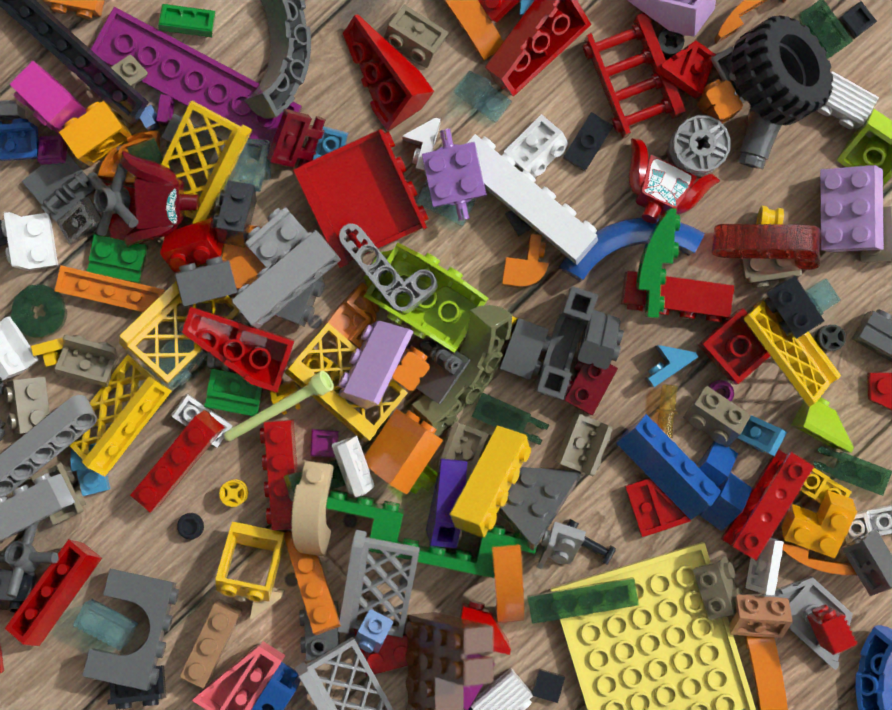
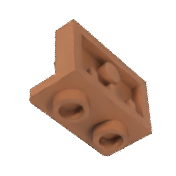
[729,595,793,638]

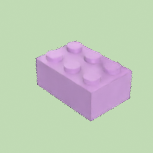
[820,165,884,252]

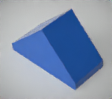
[697,441,738,487]
[699,472,752,531]

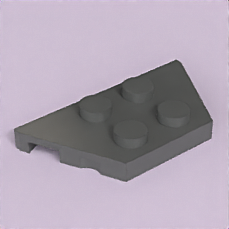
[498,467,581,551]

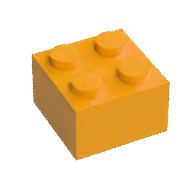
[59,101,132,167]

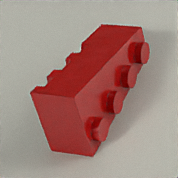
[485,0,592,97]

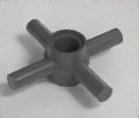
[87,163,138,236]
[0,522,58,598]

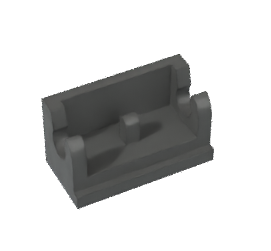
[842,529,892,596]

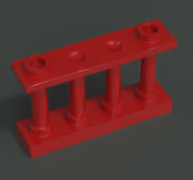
[582,13,686,138]
[721,449,815,560]

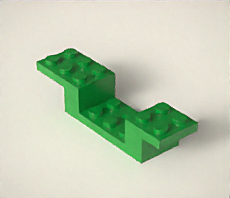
[326,489,537,579]

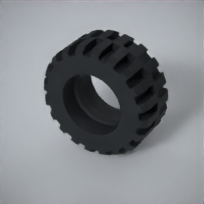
[731,15,833,126]

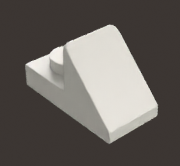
[402,118,440,174]

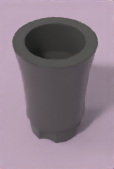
[738,109,782,170]

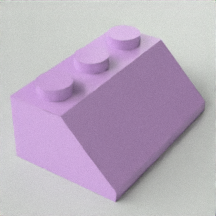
[338,320,413,409]

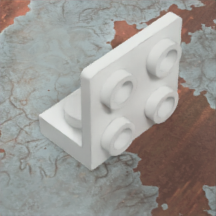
[1,212,58,271]

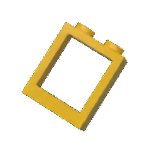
[215,522,284,602]

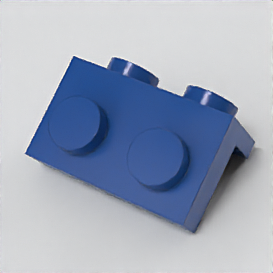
[0,119,39,162]

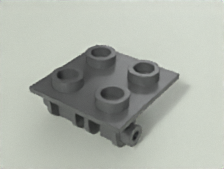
[22,153,95,222]
[416,340,471,405]

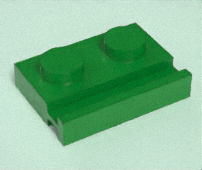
[86,234,148,283]
[204,369,263,416]

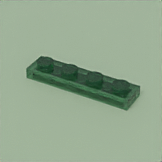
[527,577,639,624]

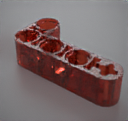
[712,224,821,270]

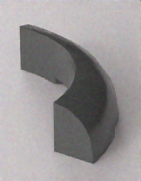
[244,0,311,119]

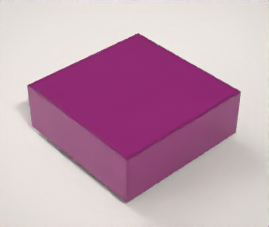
[156,94,175,126]
[37,135,68,165]
[310,429,339,458]

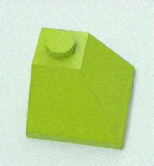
[836,109,892,186]
[791,397,854,453]

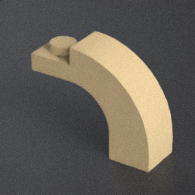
[292,461,334,557]

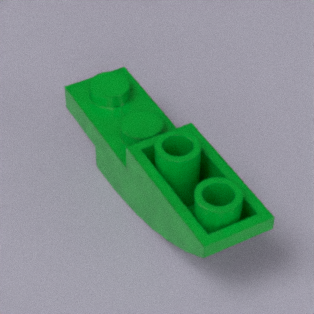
[635,208,680,318]

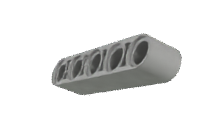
[0,395,97,497]

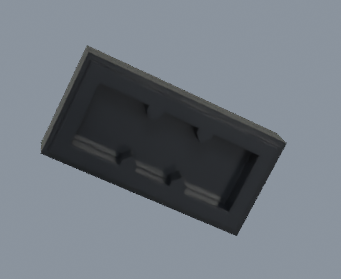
[563,112,613,172]

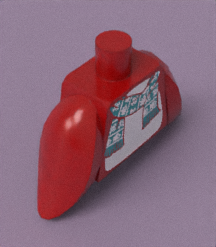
[629,138,720,224]

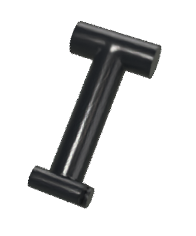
[567,519,616,565]

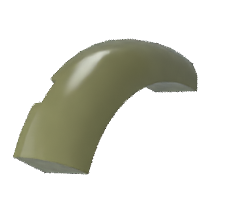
[412,305,512,437]

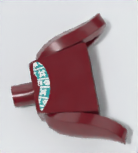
[119,151,199,248]

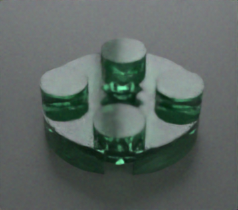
[11,285,67,338]

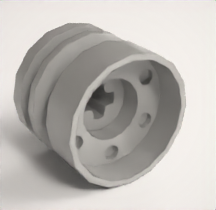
[667,115,730,178]

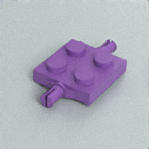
[422,129,487,221]

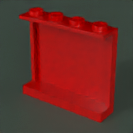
[293,129,429,268]

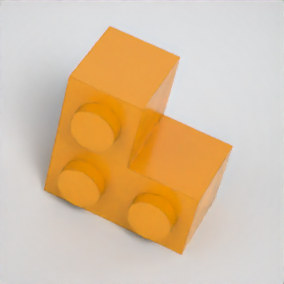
[781,490,857,558]

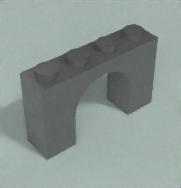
[533,286,598,400]
[83,569,179,690]

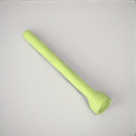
[224,371,333,441]

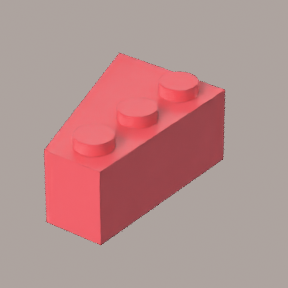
[192,641,285,710]

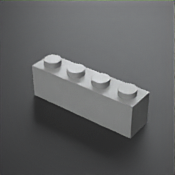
[232,231,341,329]
[0,473,75,542]

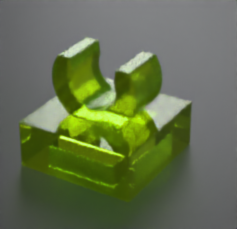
[410,465,438,494]

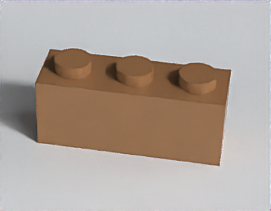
[180,599,243,689]

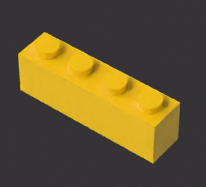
[450,425,531,538]

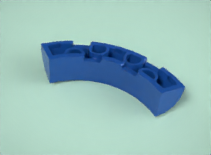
[558,218,705,282]
[856,625,892,710]

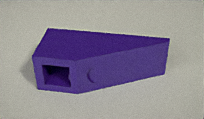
[426,458,468,548]

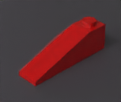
[342,14,435,131]
[182,307,295,392]

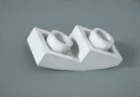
[171,393,232,447]
[845,505,892,544]

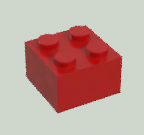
[697,308,777,385]

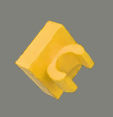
[31,338,64,367]
[270,380,300,415]

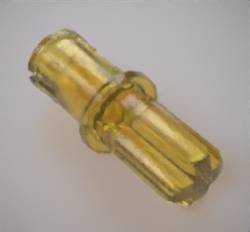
[656,384,678,438]

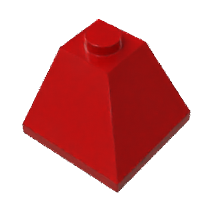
[460,600,511,655]

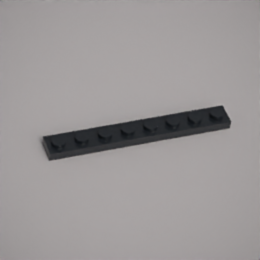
[0,0,149,124]

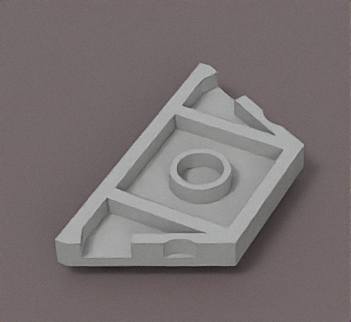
[761,576,853,670]

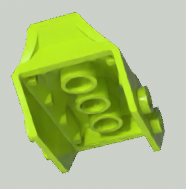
[363,242,489,353]

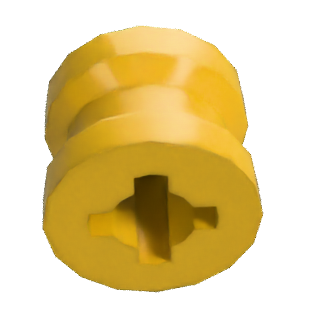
[756,205,784,235]
[219,479,249,507]

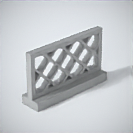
[338,530,420,637]
[295,637,394,710]

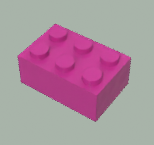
[10,61,87,135]

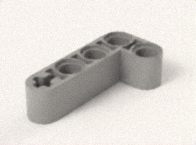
[339,224,437,314]

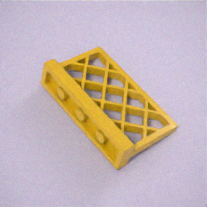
[161,101,252,224]
[119,265,241,385]
[743,297,841,407]
[284,323,407,442]
[69,354,172,477]

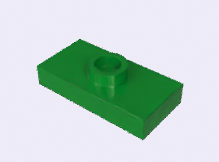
[158,4,215,38]

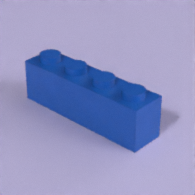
[616,414,721,520]

